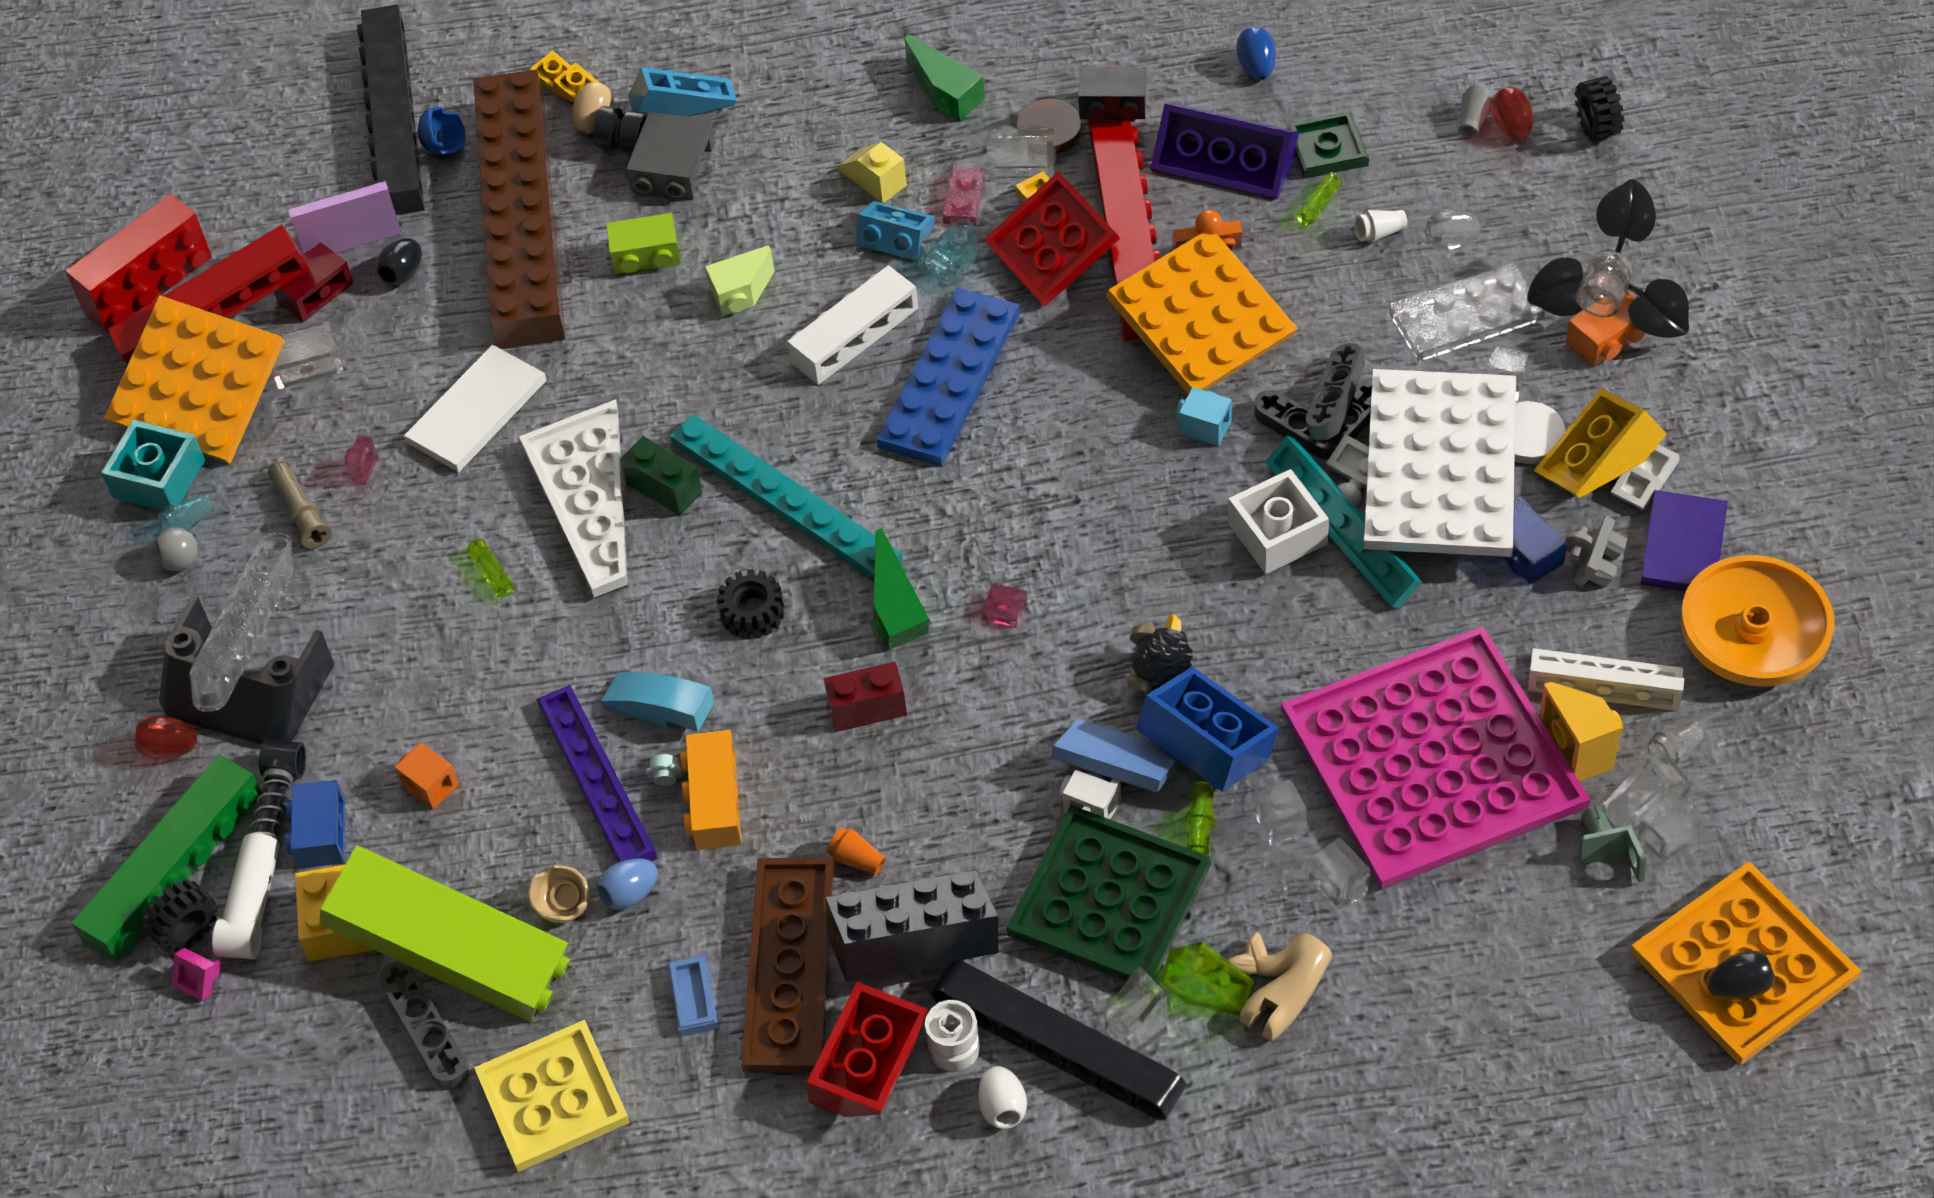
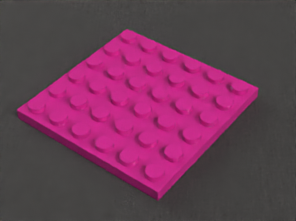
[1281,626,1590,889]

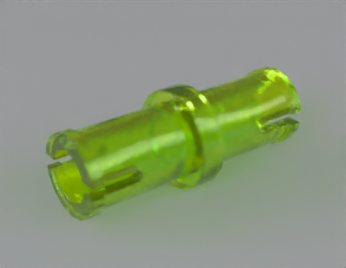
[1185,782,1216,856]

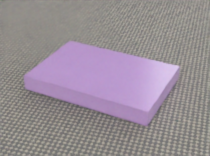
[288,181,401,254]

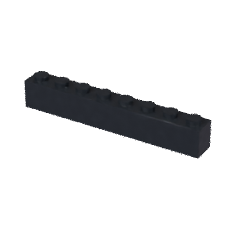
[357,4,425,215]

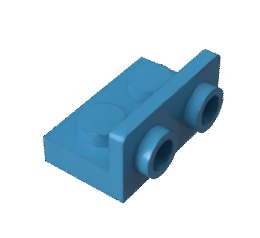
[856,201,935,260]

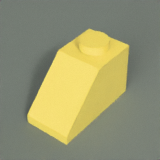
[838,142,907,203]

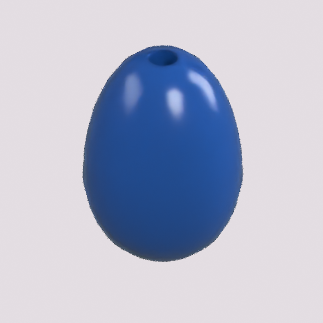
[1236,27,1276,80]

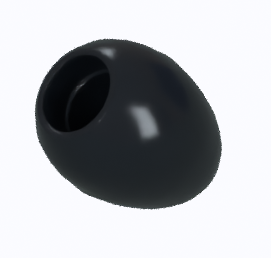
[376,238,422,285]
[1706,950,1775,1002]

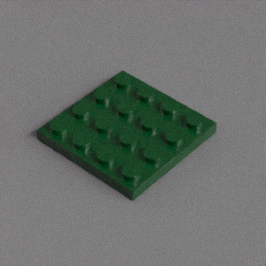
[1006,805,1211,990]

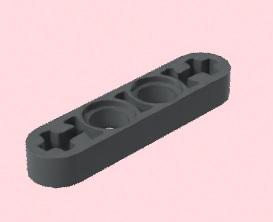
[1306,343,1365,440]
[380,961,469,1090]

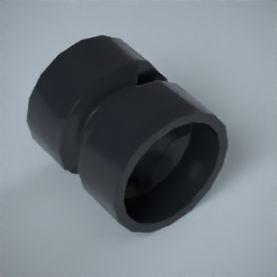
[593,106,648,153]

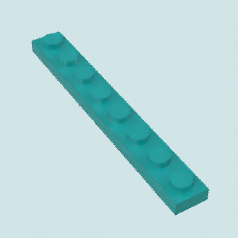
[670,414,903,580]

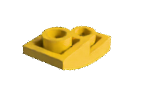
[530,50,599,103]

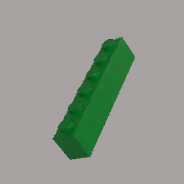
[71,754,262,962]

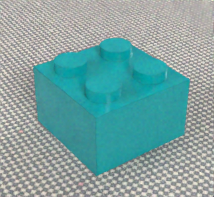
[101,420,205,514]

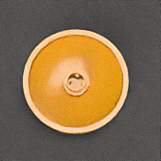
[1680,555,1835,687]

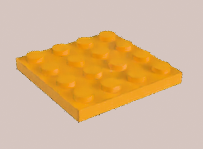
[1105,233,1298,395]
[104,295,285,464]
[1630,861,1861,1066]

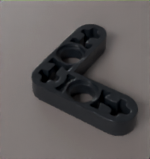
[1254,380,1372,460]

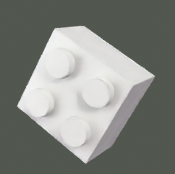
[1228,469,1329,574]

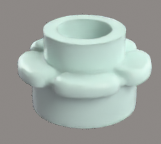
[646,754,683,786]

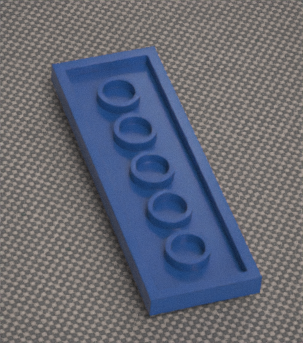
[877,287,1020,466]

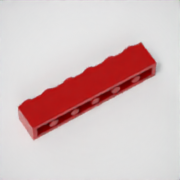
[108,224,311,364]

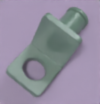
[1579,806,1646,883]

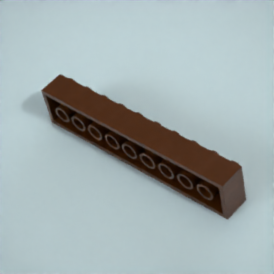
[473,69,566,349]

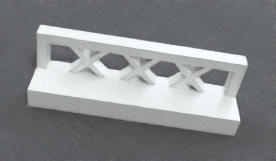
[1527,648,1684,711]

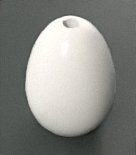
[978,1066,1027,1129]

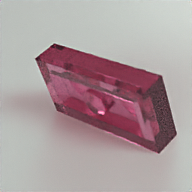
[943,166,986,226]

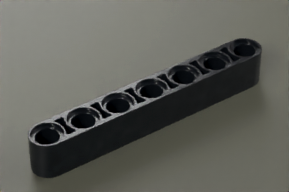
[930,960,1187,1121]

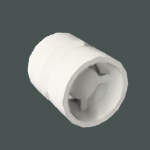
[925,1000,980,1072]

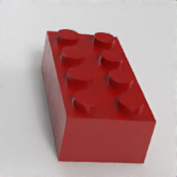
[65,194,212,334]

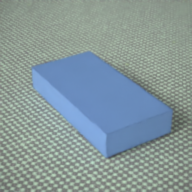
[667,955,719,1037]

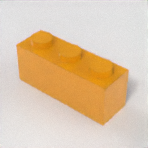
[680,730,742,850]

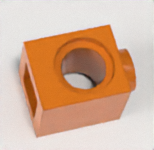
[395,742,459,810]

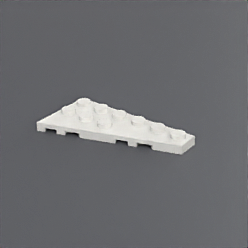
[519,399,628,598]

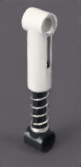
[212,740,306,959]

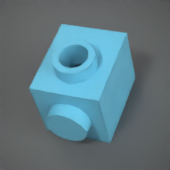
[1175,387,1232,447]

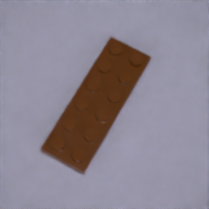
[741,858,835,1073]

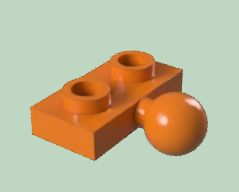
[1172,210,1242,251]

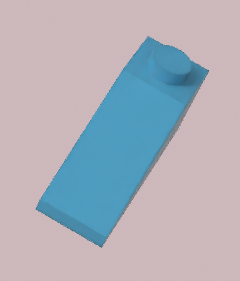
[628,67,737,117]

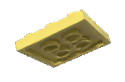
[474,1020,630,1172]

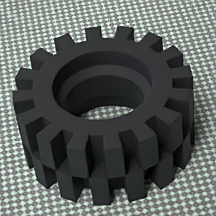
[1575,76,1624,141]
[717,569,785,639]
[142,879,218,954]

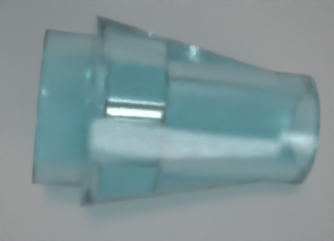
[158,494,214,532]

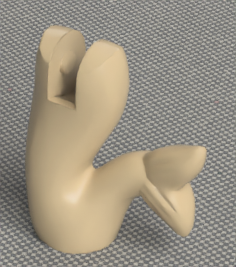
[1221,932,1333,1041]

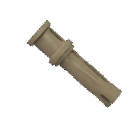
[268,460,331,549]

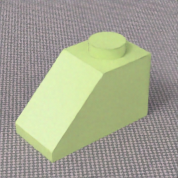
[705,245,775,317]

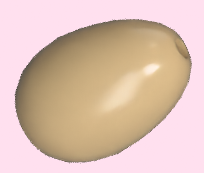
[573,82,614,135]

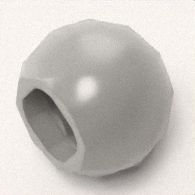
[155,527,199,572]

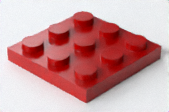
[984,171,1120,307]

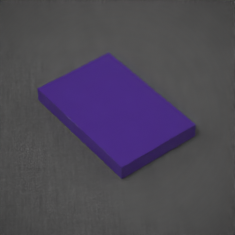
[1640,490,1728,591]

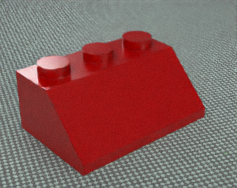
[807,982,930,1117]

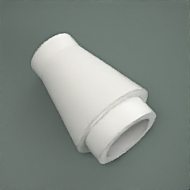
[1354,210,1407,243]

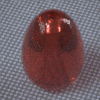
[1491,87,1534,140]
[135,715,197,759]

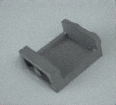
[626,112,715,200]

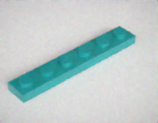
[1265,436,1422,608]

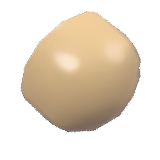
[528,865,591,923]

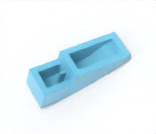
[601,672,714,732]

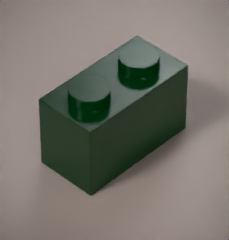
[620,436,702,516]

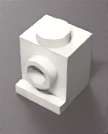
[1060,770,1121,819]

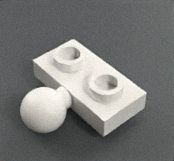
[1326,434,1369,508]

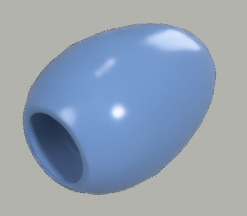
[597,858,658,910]

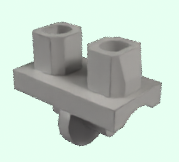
[1563,516,1628,587]

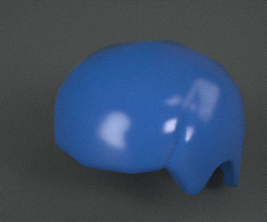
[417,106,466,157]

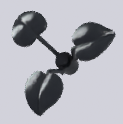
[1527,179,1689,338]

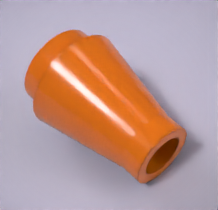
[827,827,886,876]

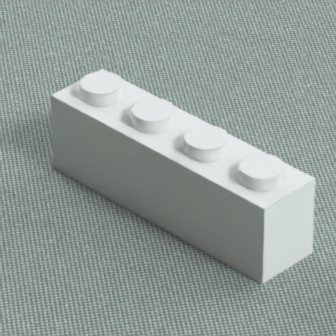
[787,265,919,385]

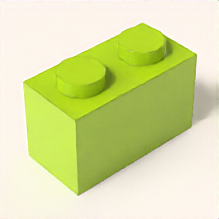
[606,213,681,275]

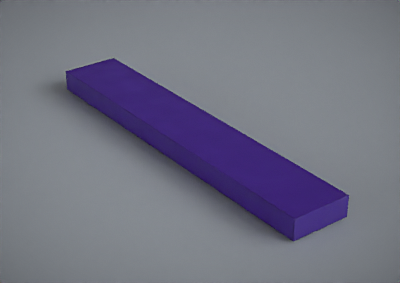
[536,685,658,863]

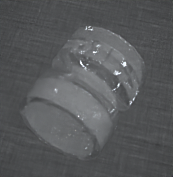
[1576,251,1635,317]

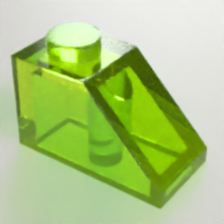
[1160,942,1256,1017]

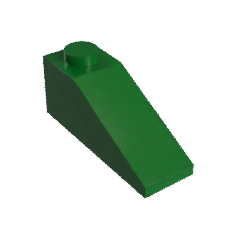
[904,34,985,121]
[870,528,930,650]

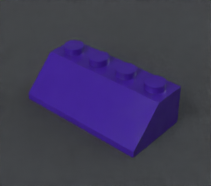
[1150,103,1299,198]

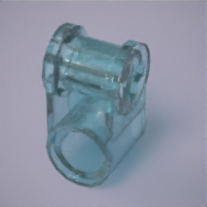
[918,221,979,286]

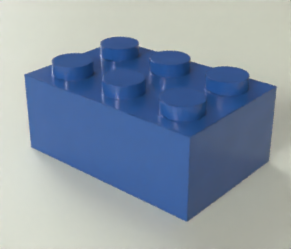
[1136,666,1279,792]

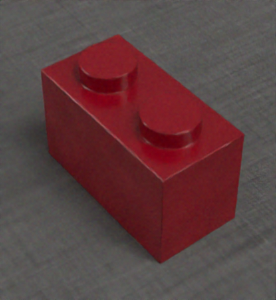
[274,242,353,322]
[823,661,907,732]

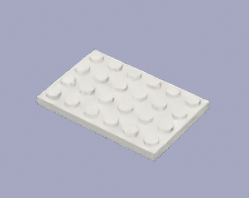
[1364,369,1516,557]

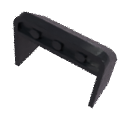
[159,596,334,745]

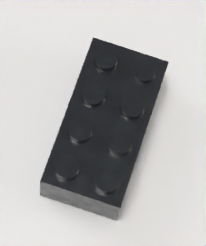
[825,870,999,982]

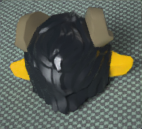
[1127,614,1193,695]

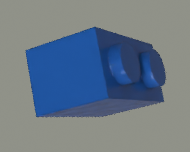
[285,780,345,868]

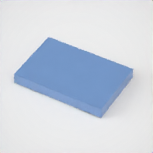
[1051,719,1181,793]

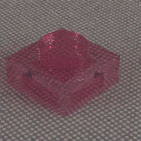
[345,435,378,485]
[981,583,1028,628]

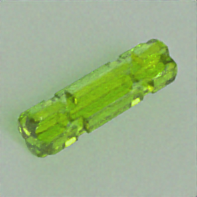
[1297,172,1343,227]
[467,538,514,598]

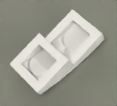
[1611,445,1679,510]

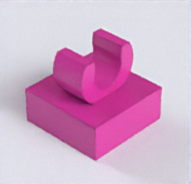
[171,948,221,1001]

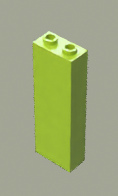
[319,845,570,1022]

